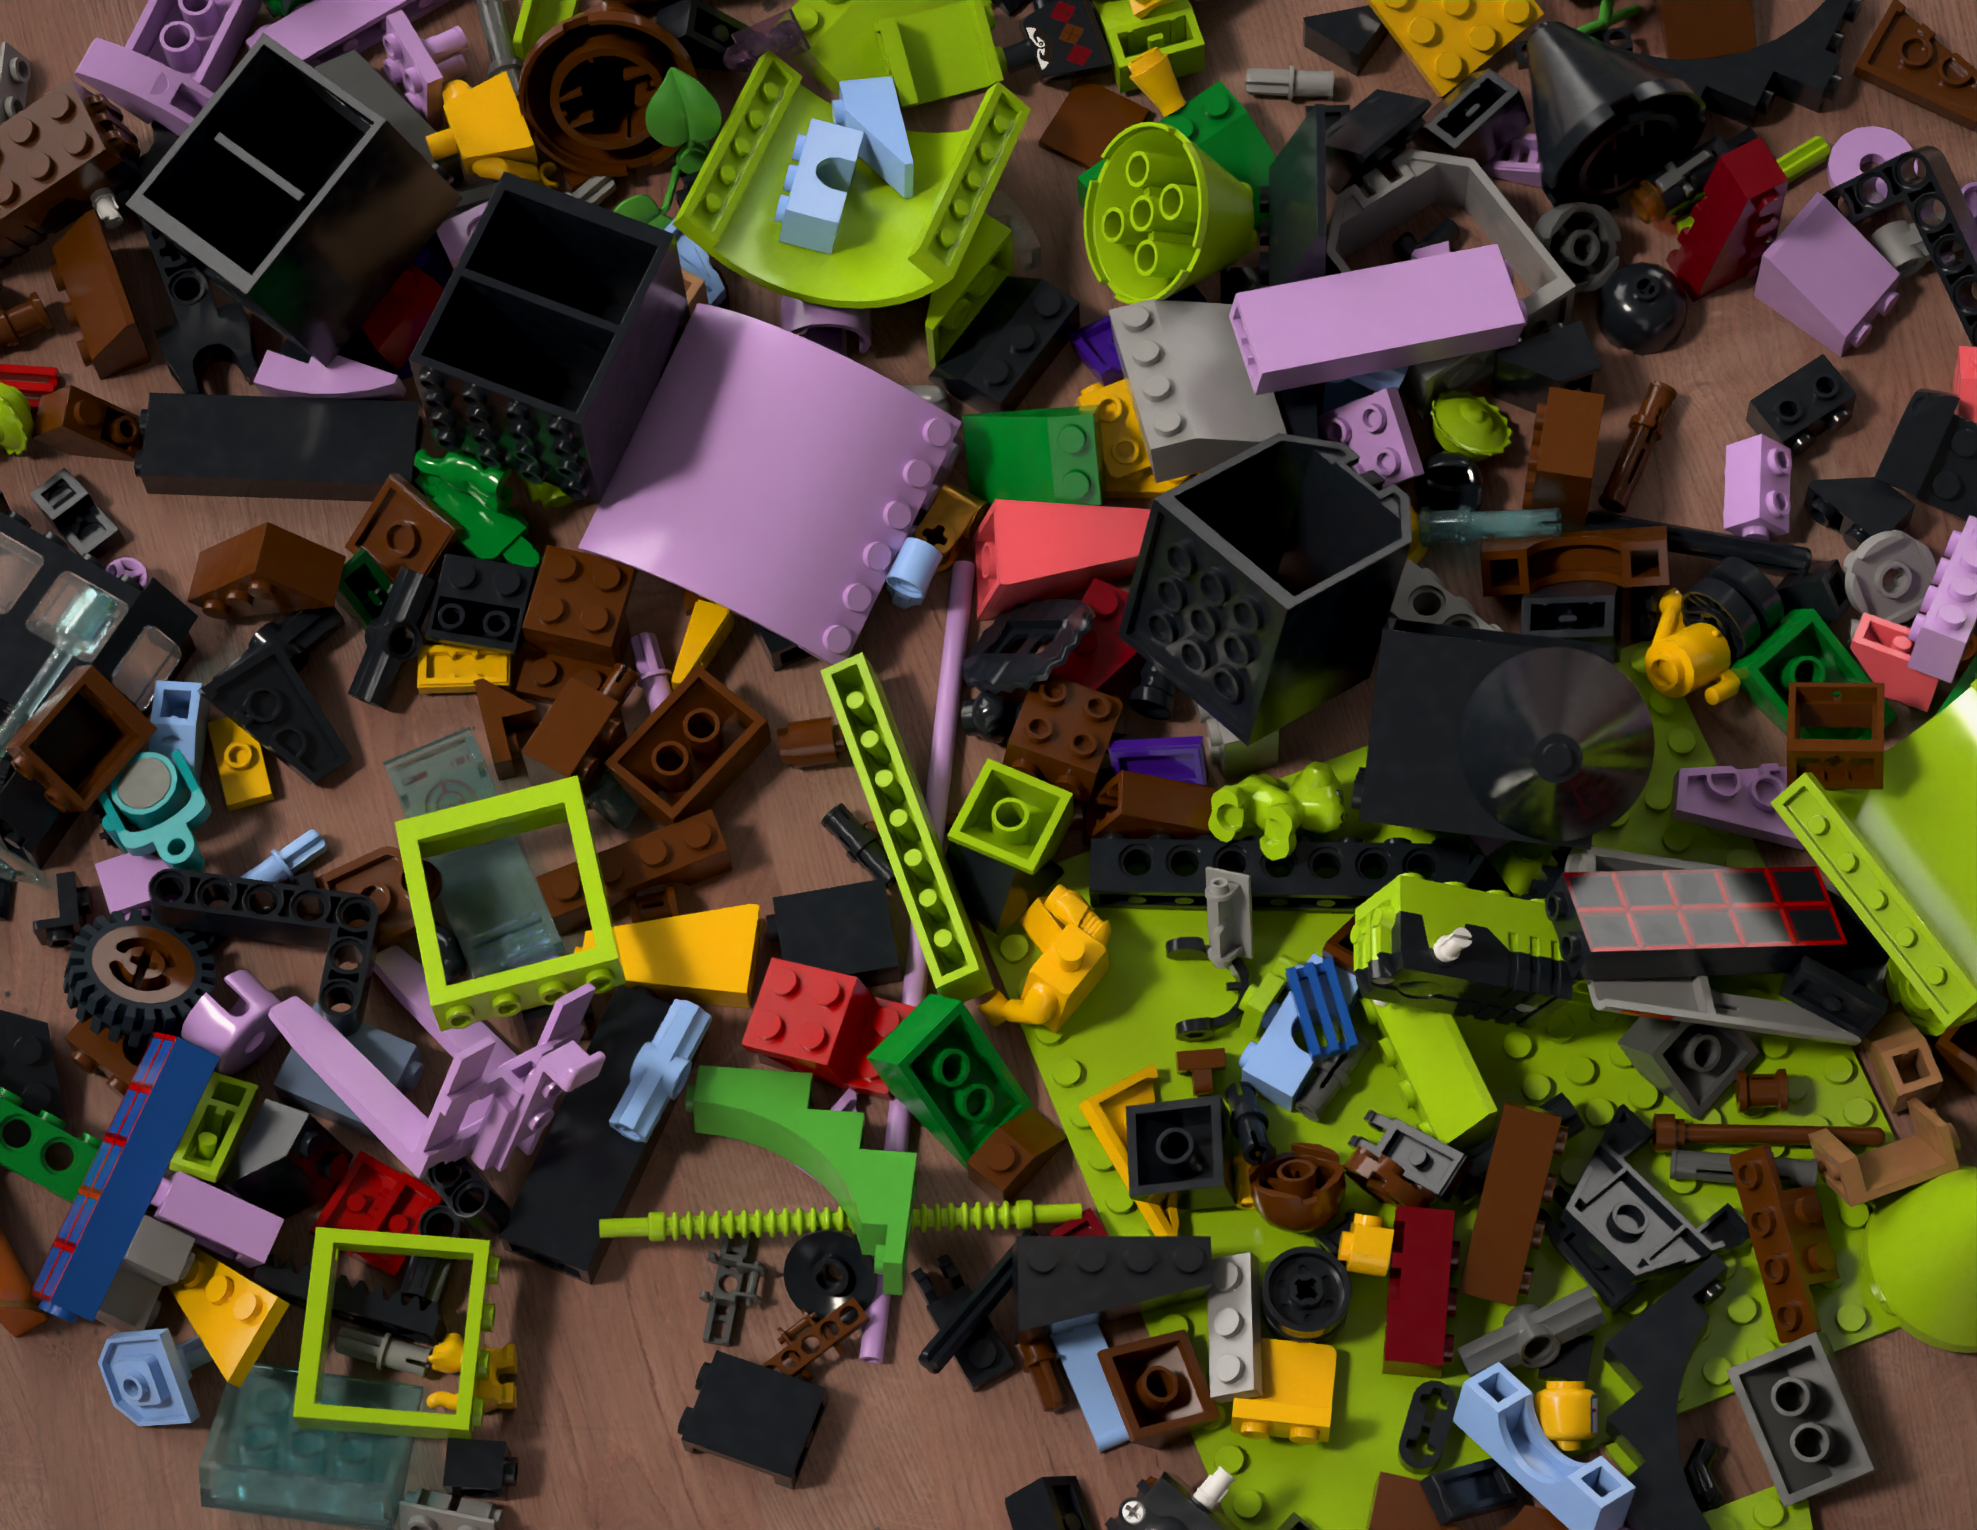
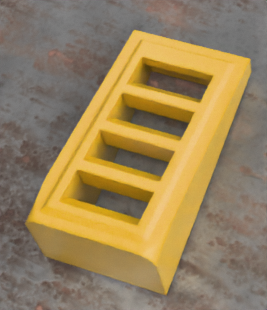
[671,599,735,691]

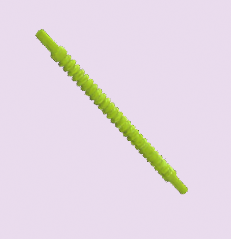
[599,1200,1082,1242]

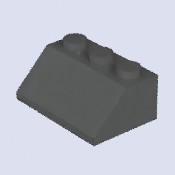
[1726,1332,1884,1508]

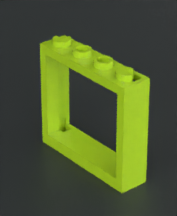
[293,1227,500,1439]

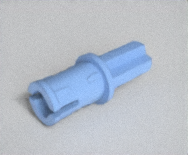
[240,829,327,883]

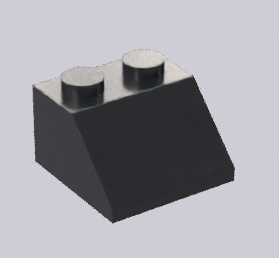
[1126,1095,1236,1210]
[220,1099,354,1219]

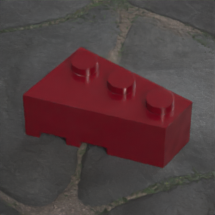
[1382,1206,1460,1378]

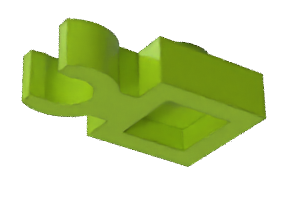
[1238,954,1299,1039]

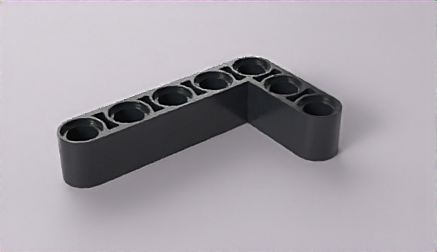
[1823,146,1977,347]
[148,868,380,1037]

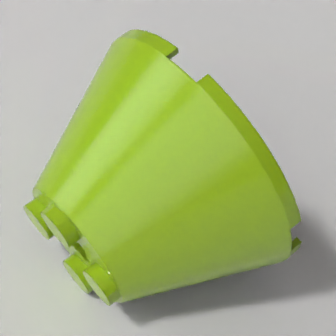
[1083,122,1257,304]

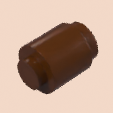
[777,716,847,768]

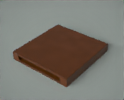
[1039,76,1150,170]

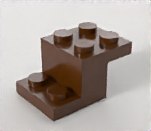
[516,545,638,705]

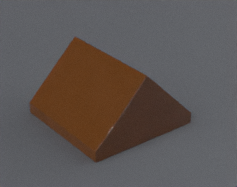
[1097,1329,1220,1450]

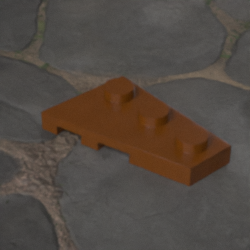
[1853,0,1977,131]

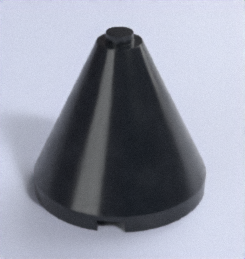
[1526,22,1706,211]
[1459,646,1655,841]

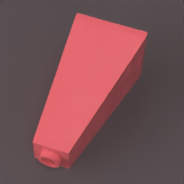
[972,499,1151,621]

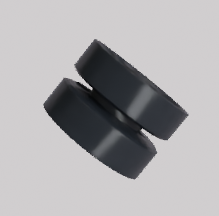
[1681,557,1784,659]
[1261,1246,1351,1344]

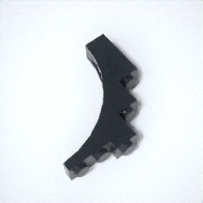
[1608,0,1864,128]

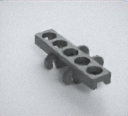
[699,1233,768,1347]

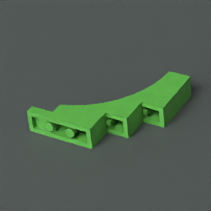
[685,1065,917,1295]

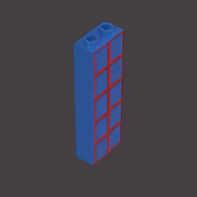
[29,1032,220,1324]

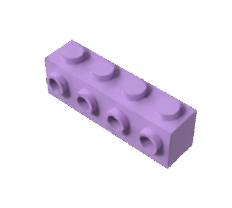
[1907,515,1977,683]

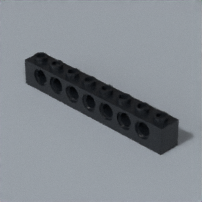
[1089,833,1469,912]

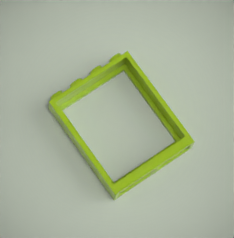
[395,775,627,1031]

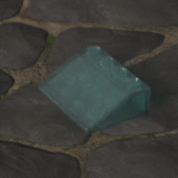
[198,1364,423,1530]

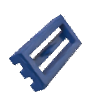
[1285,957,1358,1061]

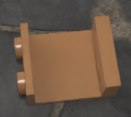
[1808,1097,1961,1207]

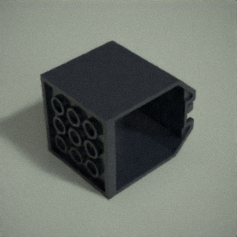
[1118,433,1412,746]

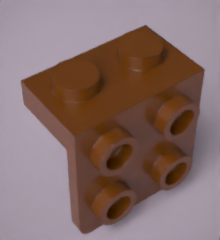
[1003,674,1123,803]

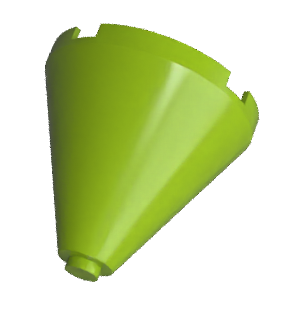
[1862,1164,1977,1353]

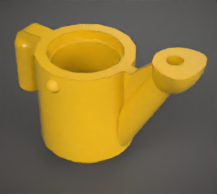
[1645,588,1741,705]

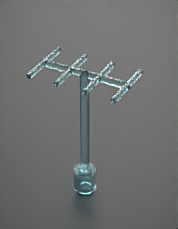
[0,584,119,884]

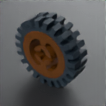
[63,909,216,1047]

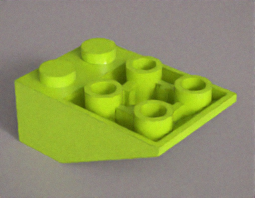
[1090,0,1205,93]

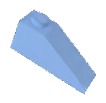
[832,76,914,198]

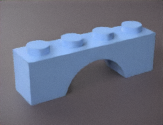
[1452,1362,1636,1530]

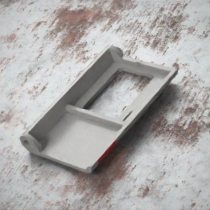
[1565,846,1861,1045]

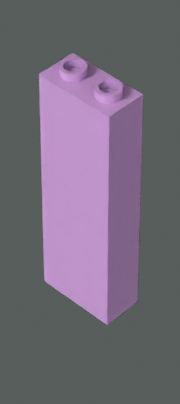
[1229,244,1528,395]

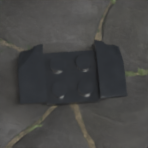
[1874,388,1977,522]

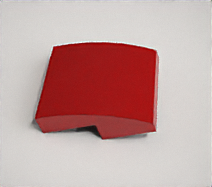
[310,1150,442,1278]

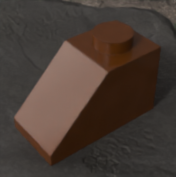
[967,1108,1068,1206]

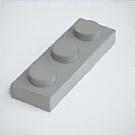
[1208,1252,1263,1403]

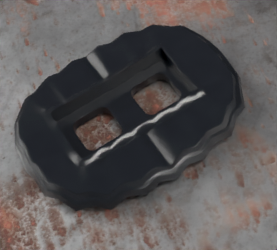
[963,598,1097,695]

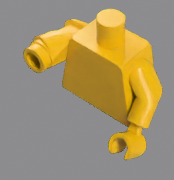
[425,71,559,190]
[977,884,1111,1034]

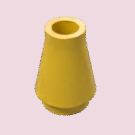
[1127,47,1186,117]

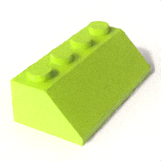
[1357,995,1498,1153]

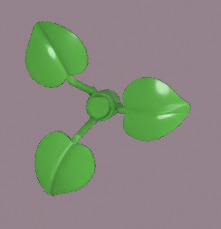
[613,67,722,230]

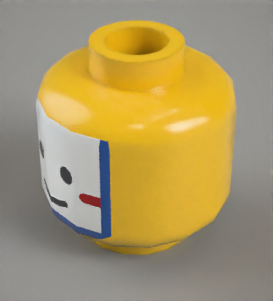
[1534,1381,1599,1451]

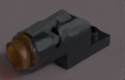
[1629,127,1776,224]

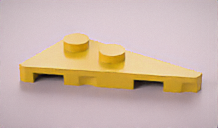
[1078,1064,1179,1236]

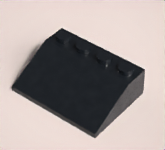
[1260,104,1327,289]

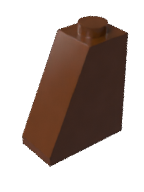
[1083,770,1219,846]

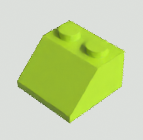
[947,758,1074,875]

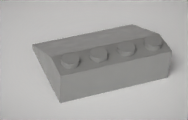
[1108,299,1287,483]

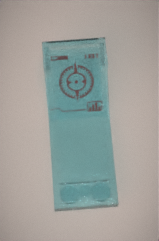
[383,727,565,979]

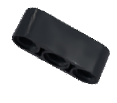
[424,1155,510,1238]

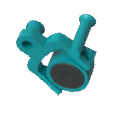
[98,749,211,872]

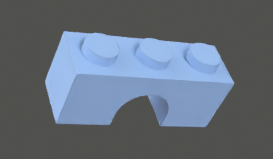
[774,118,864,255]
[1238,953,1361,1112]

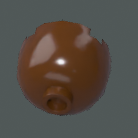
[1248,1143,1346,1234]

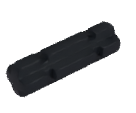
[1631,585,1658,643]

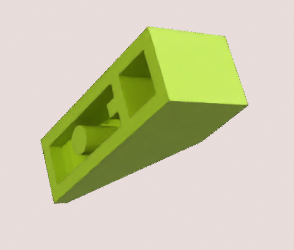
[169,1072,259,1183]

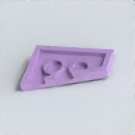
[1670,763,1805,850]

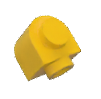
[1338,1213,1394,1277]

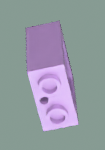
[147,1171,284,1269]

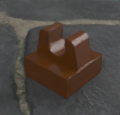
[1175,1048,1226,1096]

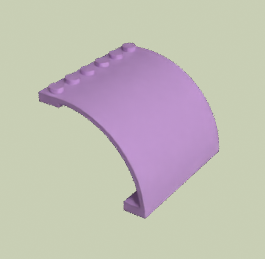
[578,303,962,666]

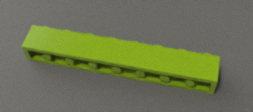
[820,652,994,1003]

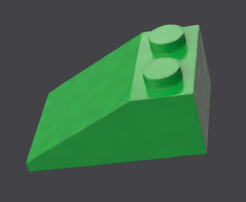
[962,405,1107,506]
[1729,608,1897,740]
[867,993,1034,1169]

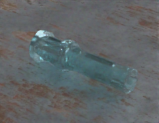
[1419,505,1562,548]

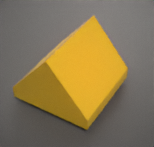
[1019,896,1066,954]

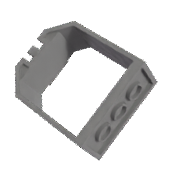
[1325,149,1576,419]

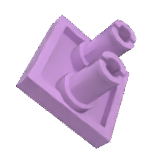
[383,10,468,129]
[1317,387,1425,490]

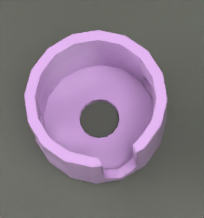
[780,295,871,357]
[181,970,281,1076]

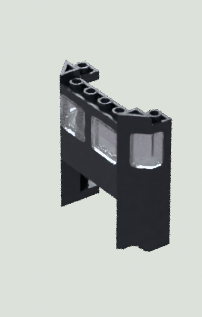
[0,491,199,870]

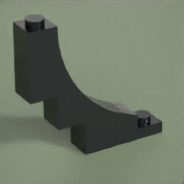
[1603,1253,1728,1530]

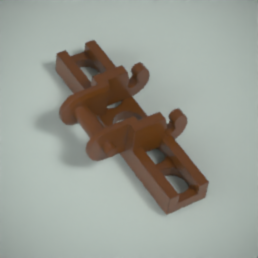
[761,1297,870,1382]

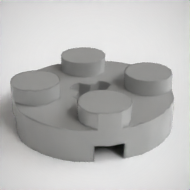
[1843,530,1937,624]

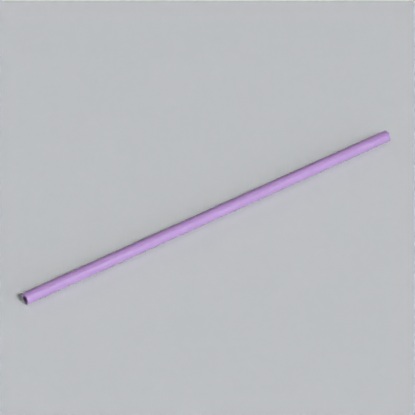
[859,561,976,1364]

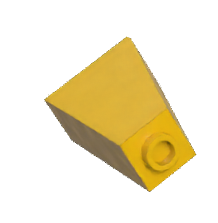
[574,904,763,1009]

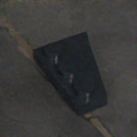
[197,641,352,785]

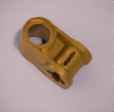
[915,482,989,575]

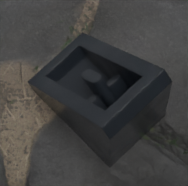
[1303,5,1389,76]

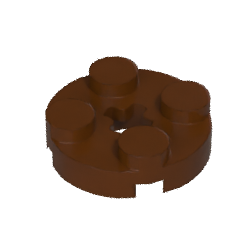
[1344,1146,1437,1211]

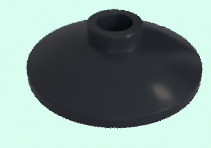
[784,1229,878,1324]

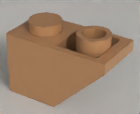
[1860,1011,1943,1114]

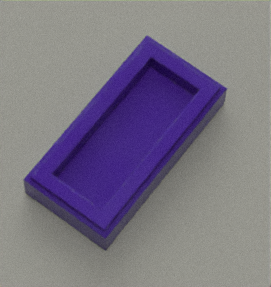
[1108,736,1209,785]

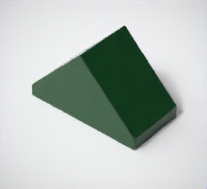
[336,548,397,642]

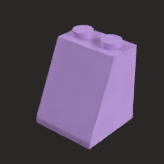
[1754,192,1900,357]

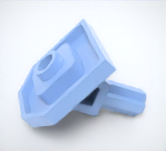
[98,1328,213,1427]

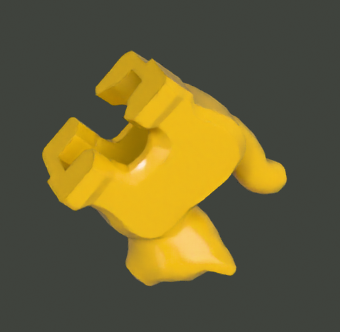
[426,1333,518,1413]

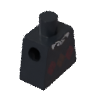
[1002,0,1113,84]

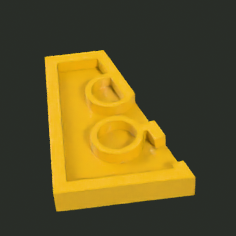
[168,1245,290,1389]

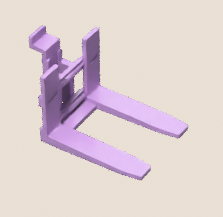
[268,945,606,1179]

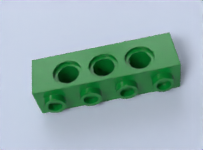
[0,1087,102,1204]

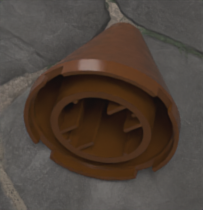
[518,1,698,177]

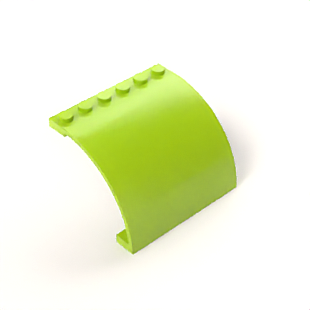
[672,49,1032,309]
[1770,679,1977,1028]

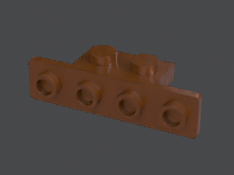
[1729,1144,1840,1344]

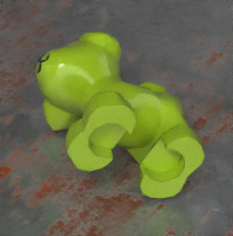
[1208,761,1347,861]

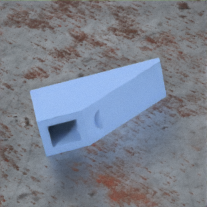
[149,680,211,832]

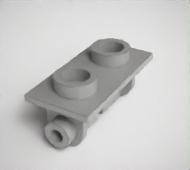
[0,41,31,125]
[1205,866,1254,969]
[399,1488,503,1530]

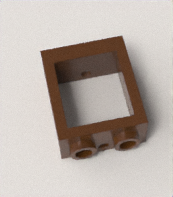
[4,665,158,812]
[1787,682,1884,789]

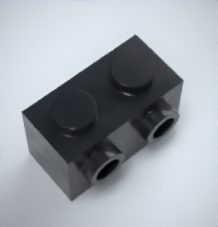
[1746,354,1857,456]

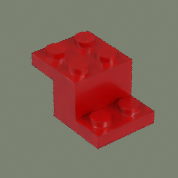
[741,957,916,1101]

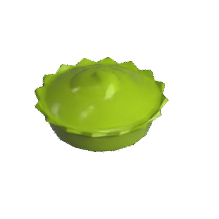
[0,382,34,455]
[1430,389,1513,462]

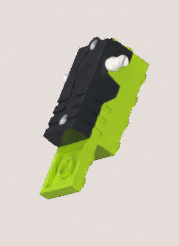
[1350,873,1596,1029]

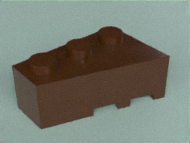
[187,522,346,619]

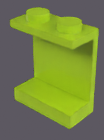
[873,0,1007,110]

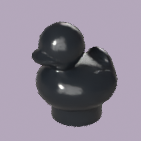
[961,690,1023,744]

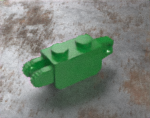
[414,472,542,576]

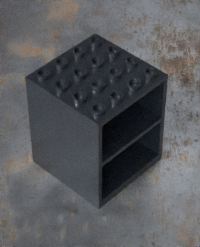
[409,171,690,503]

